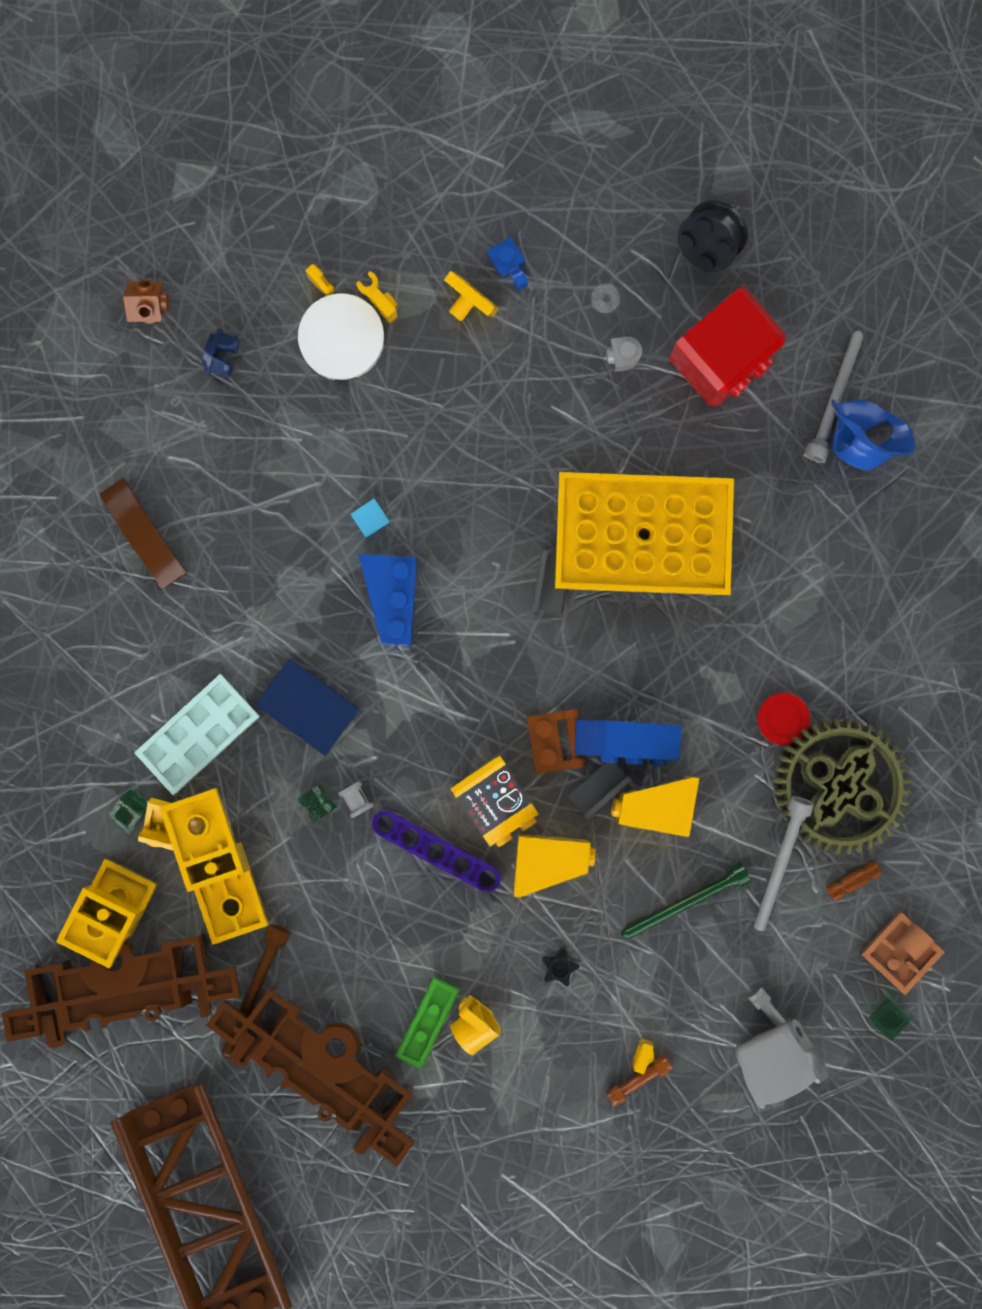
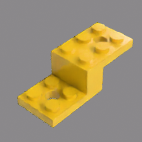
[159,788,269,945]

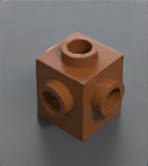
[123,279,169,324]

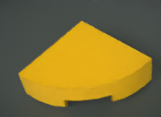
[305,264,335,296]

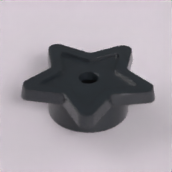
[542,948,579,986]

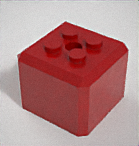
[668,286,785,406]

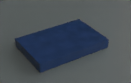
[255,658,360,756]

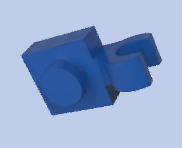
[486,237,528,291]

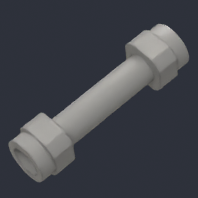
[748,986,786,1026]

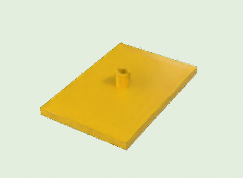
[555,472,734,596]

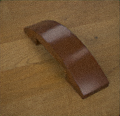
[100,478,187,589]

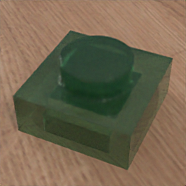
[868,998,911,1041]

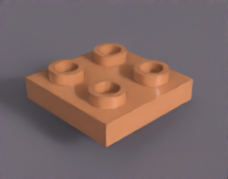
[860,911,945,995]

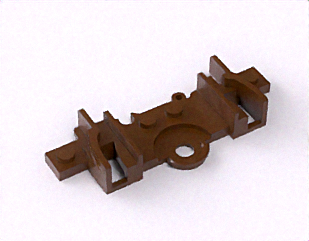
[2,933,241,1048]
[206,984,415,1167]

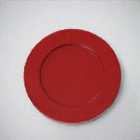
[757,693,810,745]

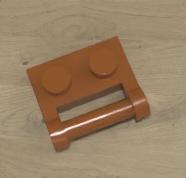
[527,709,587,774]

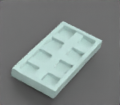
[134,674,260,796]

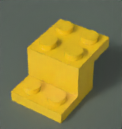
[56,858,158,968]

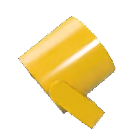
[450,995,501,1055]

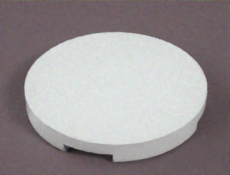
[298,293,384,380]

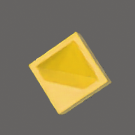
[631,1038,654,1075]

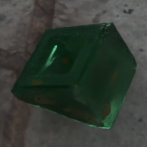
[108,789,148,834]

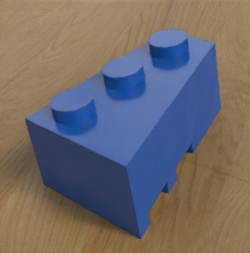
[358,554,418,647]
[574,720,681,766]

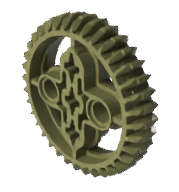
[773,718,912,855]

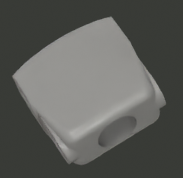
[735,1019,828,1109]

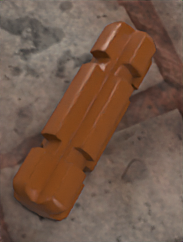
[826,861,882,901]

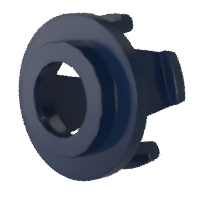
[202,328,240,378]

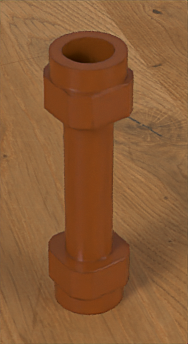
[605,1054,673,1107]

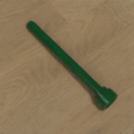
[621,862,751,939]

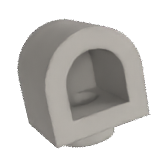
[606,337,642,372]

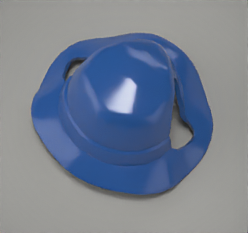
[831,399,916,471]

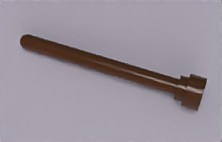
[222,924,291,1058]

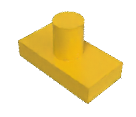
[444,271,500,321]

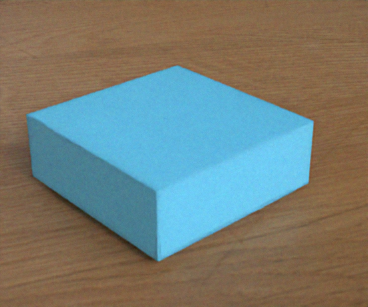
[350,499,391,539]

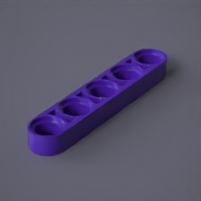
[372,810,501,892]

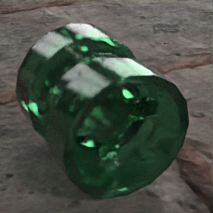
[297,784,337,823]

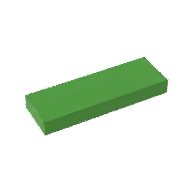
[395,976,460,1069]

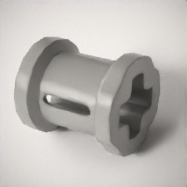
[338,781,374,819]

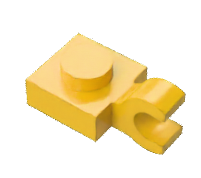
[356,271,398,324]

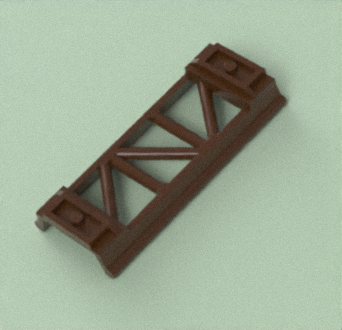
[110,1082,293,1309]

